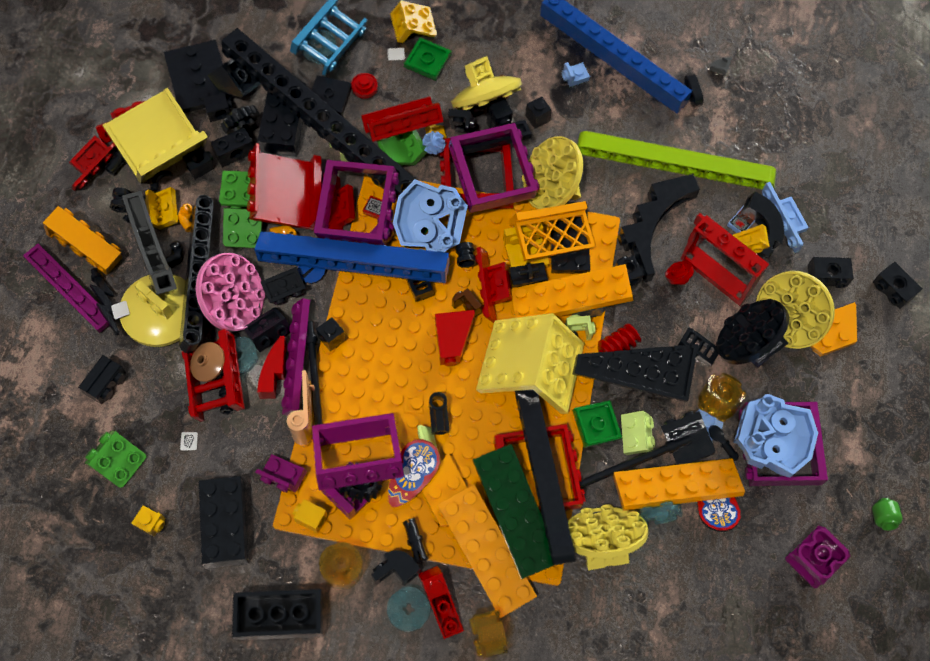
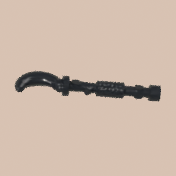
[122,170,173,223]

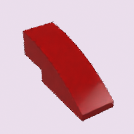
[257,336,287,399]

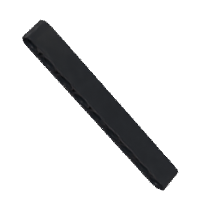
[179,195,213,353]
[515,390,576,565]

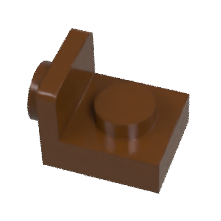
[452,288,482,317]

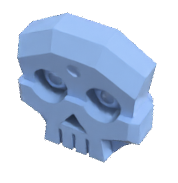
[393,179,468,252]
[733,394,818,478]

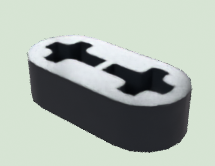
[684,74,704,106]

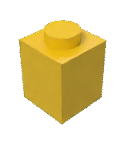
[293,499,328,534]

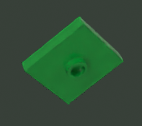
[404,38,451,81]
[572,400,622,448]

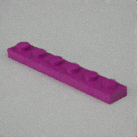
[23,244,115,333]
[281,298,310,416]

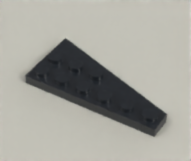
[572,344,698,402]

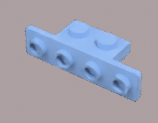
[762,182,809,253]

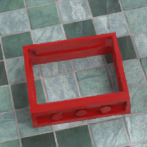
[439,138,514,209]
[680,215,769,306]
[493,424,585,515]

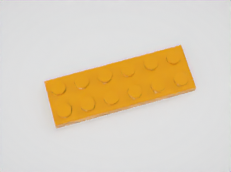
[511,264,634,318]
[613,458,745,511]
[437,484,537,618]

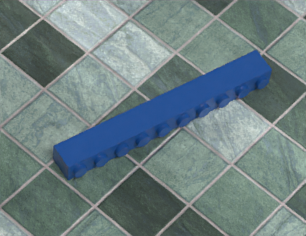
[540,0,692,114]
[254,231,450,283]

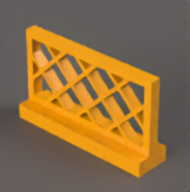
[510,201,595,261]

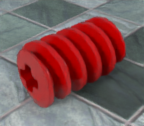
[598,323,641,352]

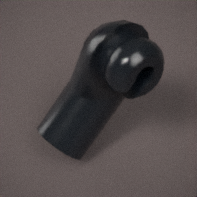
[165,241,184,266]

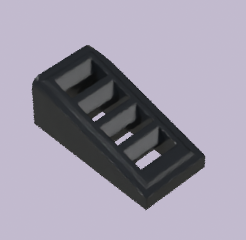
[406,279,434,302]
[678,327,719,366]

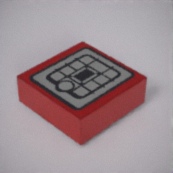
[363,195,382,219]

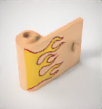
[287,370,315,445]

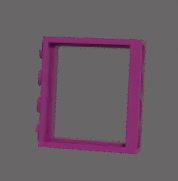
[449,123,539,213]
[314,160,399,245]
[739,402,828,486]
[312,413,404,491]

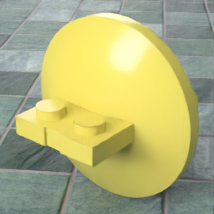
[451,56,522,110]
[522,136,583,209]
[756,271,835,349]
[120,275,197,347]
[568,504,648,570]

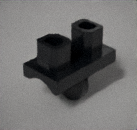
[509,262,548,287]

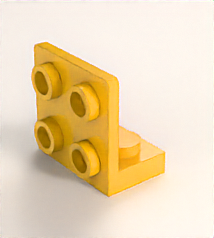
[390,1,437,43]
[503,223,550,267]

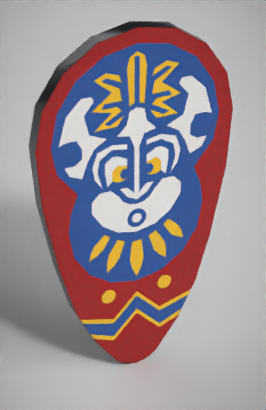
[388,439,440,507]
[697,497,741,532]

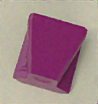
[785,526,851,589]

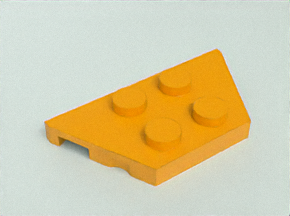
[810,302,857,357]
[422,454,467,527]

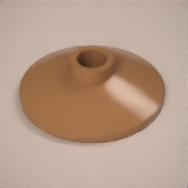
[190,342,225,382]

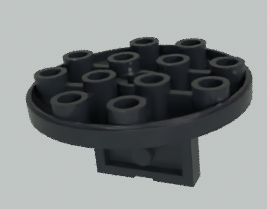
[716,299,789,368]

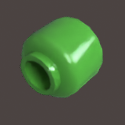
[872,498,903,531]

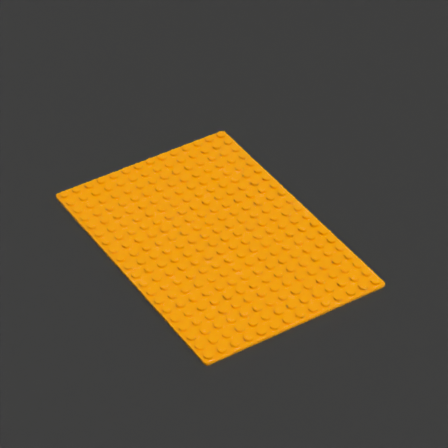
[273,174,620,586]

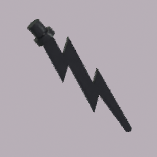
[90,268,120,336]

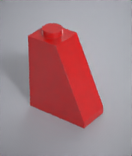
[435,310,475,366]

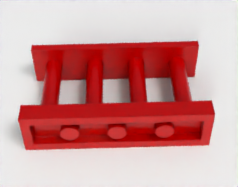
[361,96,444,142]
[182,329,244,422]

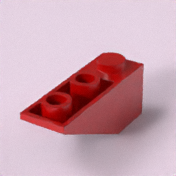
[418,566,464,639]

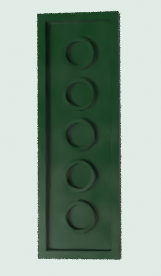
[472,444,555,579]

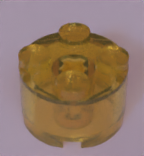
[698,373,746,422]
[319,542,364,590]
[469,609,508,659]

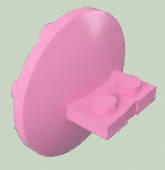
[196,253,265,332]

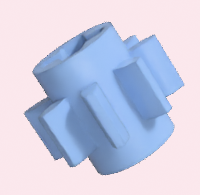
[422,131,445,155]

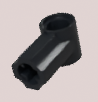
[428,392,449,435]

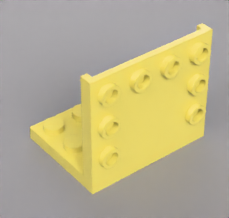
[103,88,208,184]
[476,313,584,414]

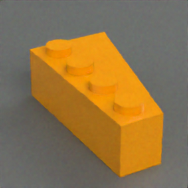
[43,206,122,275]

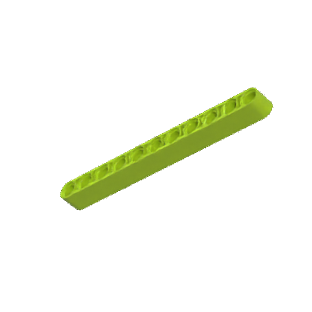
[577,131,776,190]

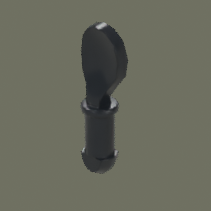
[708,425,739,461]

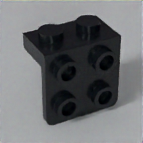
[661,411,715,465]

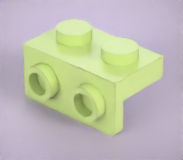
[621,411,655,455]

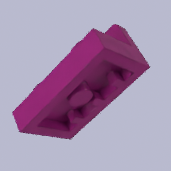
[255,454,307,493]

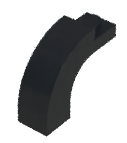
[741,192,784,259]

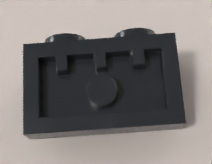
[448,109,477,134]
[244,307,290,352]

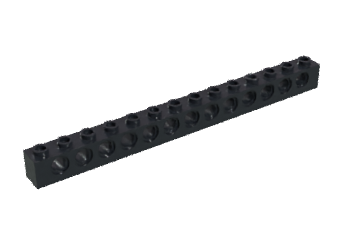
[221,28,415,200]

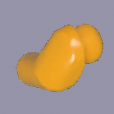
[178,203,193,232]
[269,225,297,235]

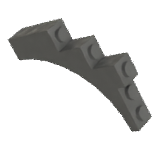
[122,191,177,295]

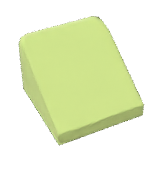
[417,425,437,447]

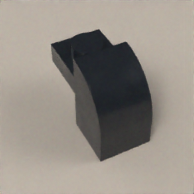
[371,550,421,586]

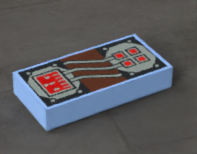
[727,206,755,233]

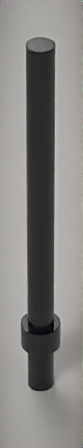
[306,321,323,425]
[579,435,692,489]

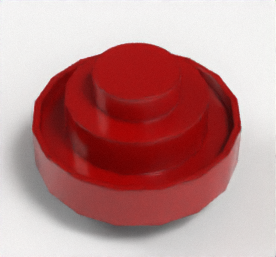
[351,73,378,99]
[665,261,694,285]

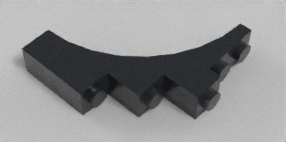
[618,174,700,283]

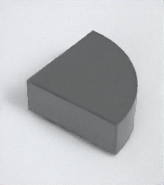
[709,57,732,75]

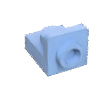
[562,62,590,87]

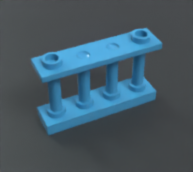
[290,0,367,76]

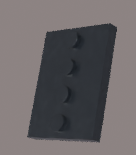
[164,39,234,113]

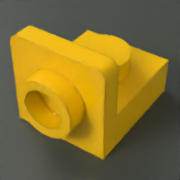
[131,506,166,537]

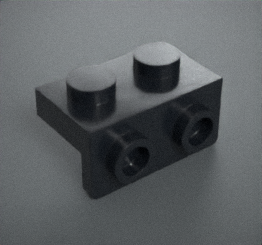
[260,267,306,305]

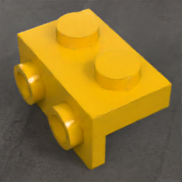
[145,187,178,230]
[733,224,770,253]

